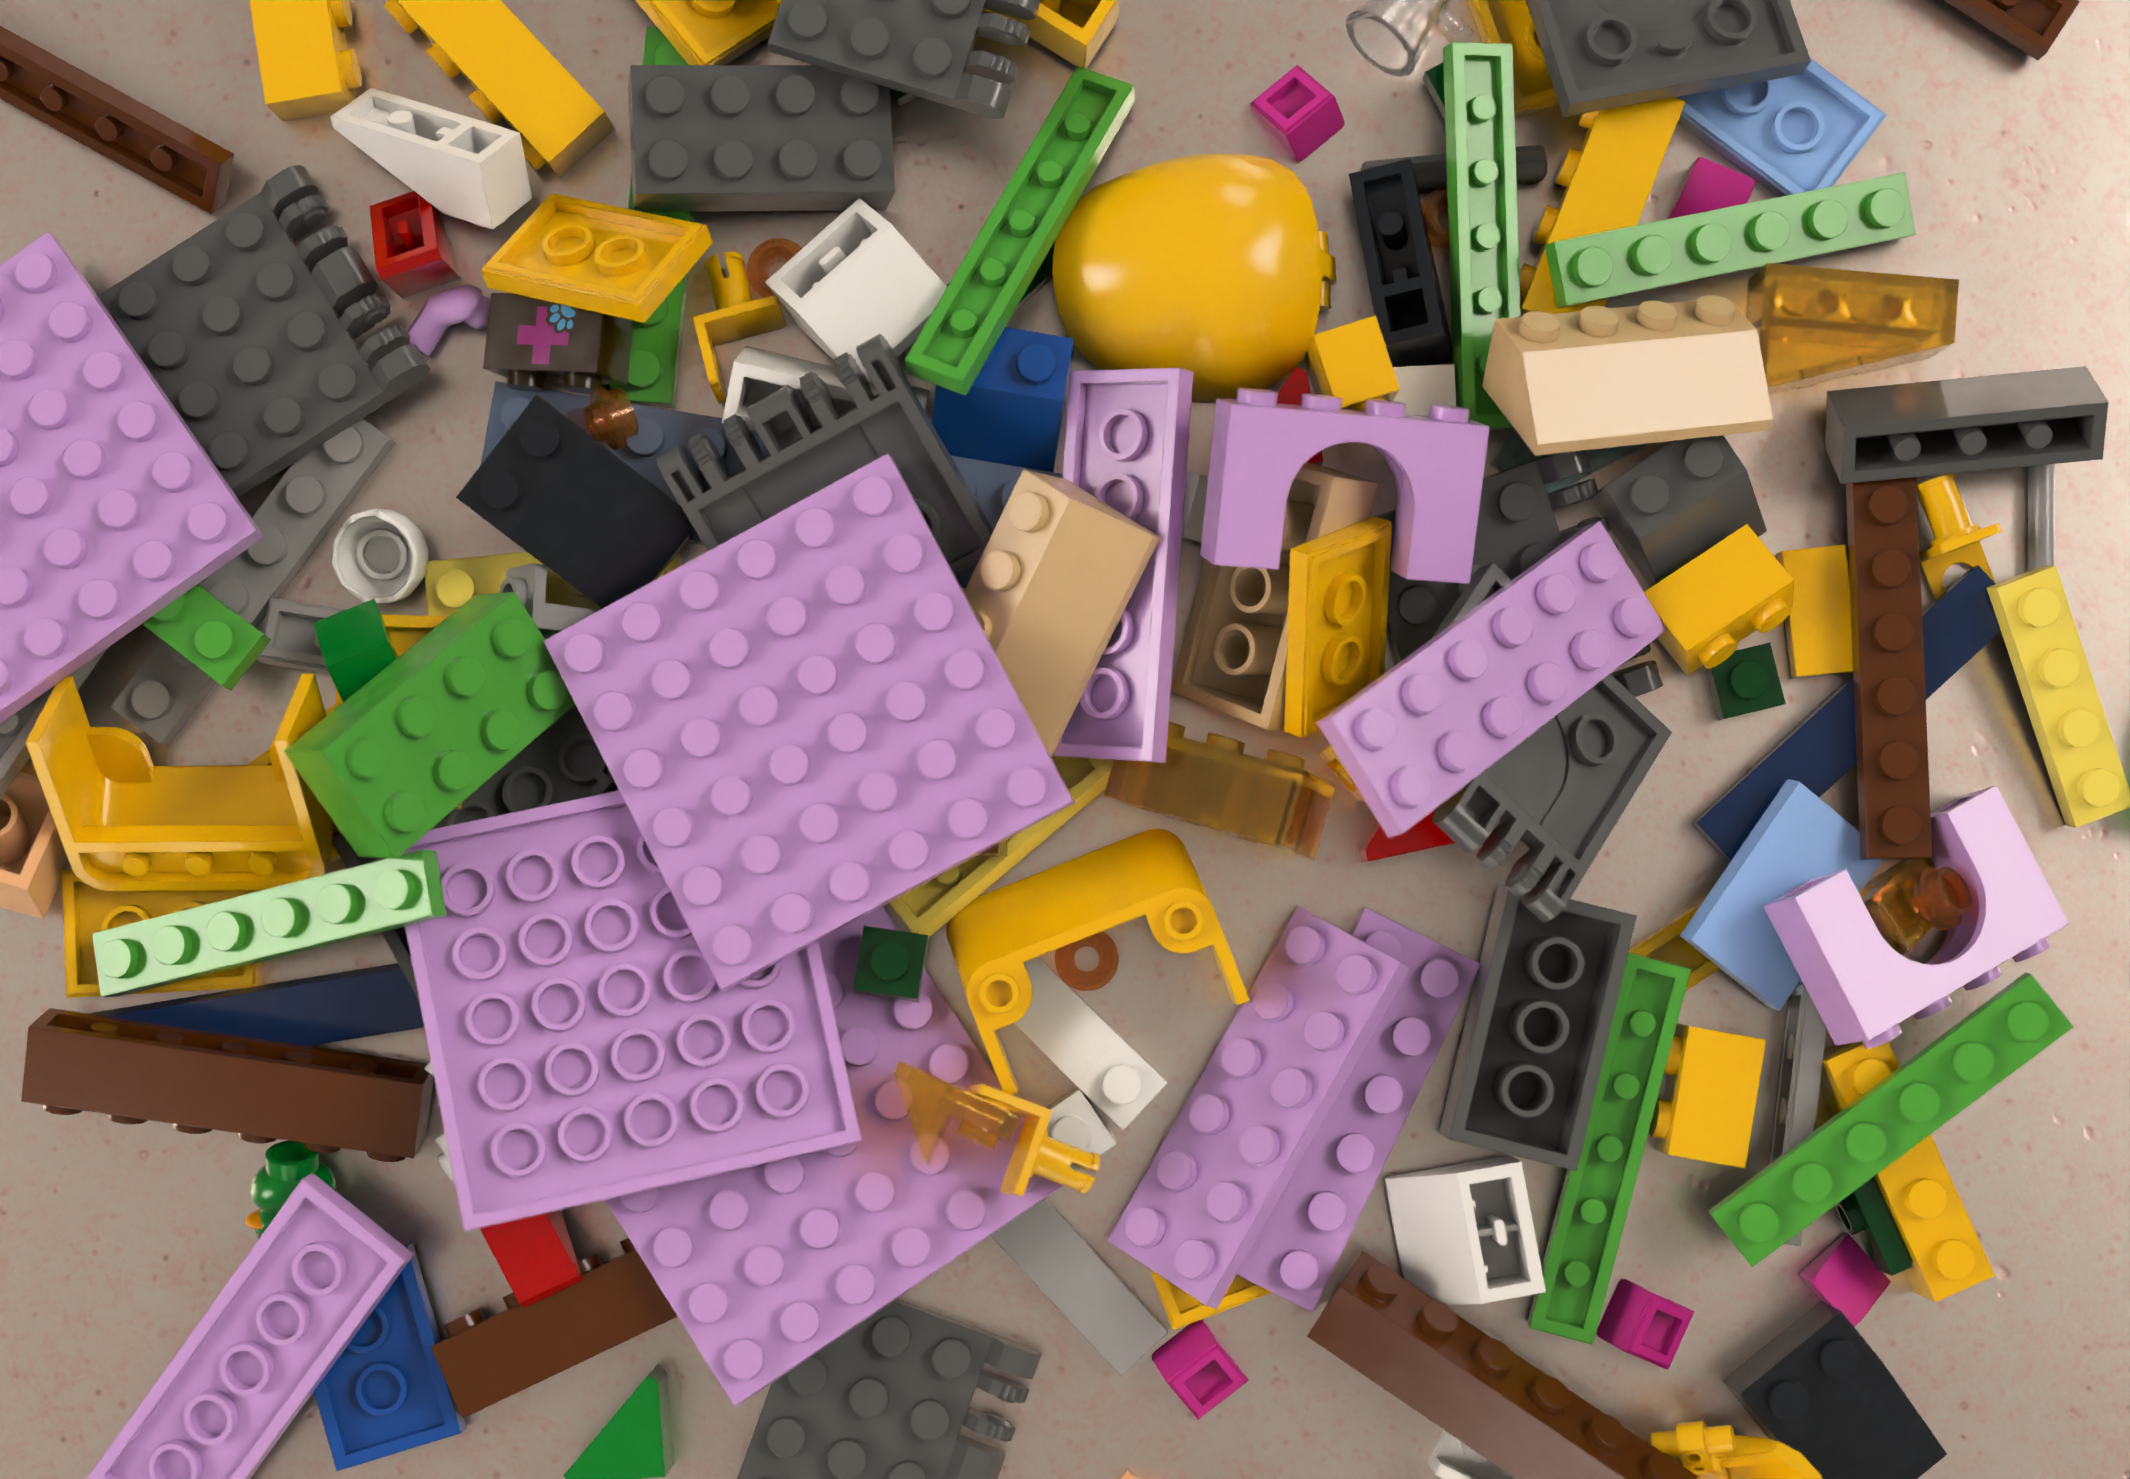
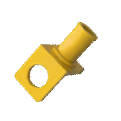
[693,252,786,404]
[1917,473,2002,602]
[966,1084,1100,1196]

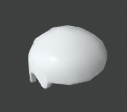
[331,508,429,604]

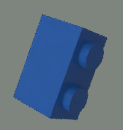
[932,327,1074,472]

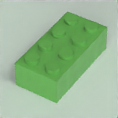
[284,592,575,859]

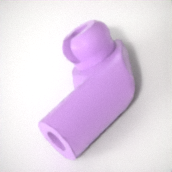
[407,284,490,356]

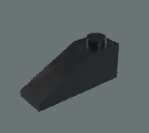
[1349,158,1453,367]

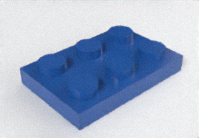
[314,1243,467,1471]

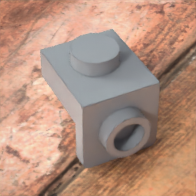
[499,563,599,640]

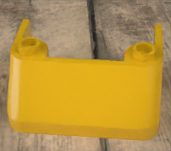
[25,673,333,891]
[946,829,1250,1095]

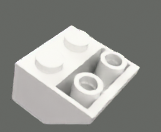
[765,198,947,382]
[1384,1155,1546,1305]

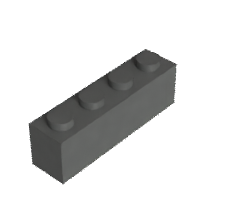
[1825,366,2109,484]

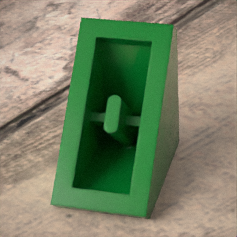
[313,599,399,702]
[563,1364,674,1479]

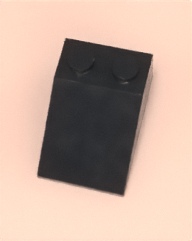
[456,394,695,609]
[1723,1301,1947,1479]

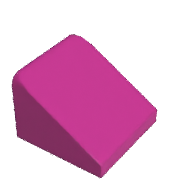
[1250,65,1345,162]
[1668,157,1756,219]
[1798,1232,1891,1327]
[1597,1279,1695,1370]
[1152,1320,1249,1420]

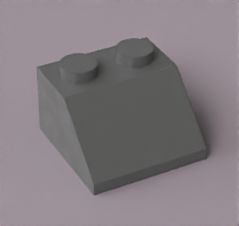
[1591,435,1767,588]

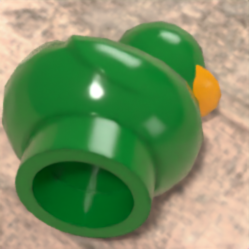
[245,1141,337,1238]

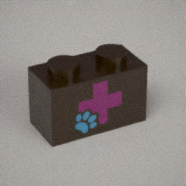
[483,293,634,394]

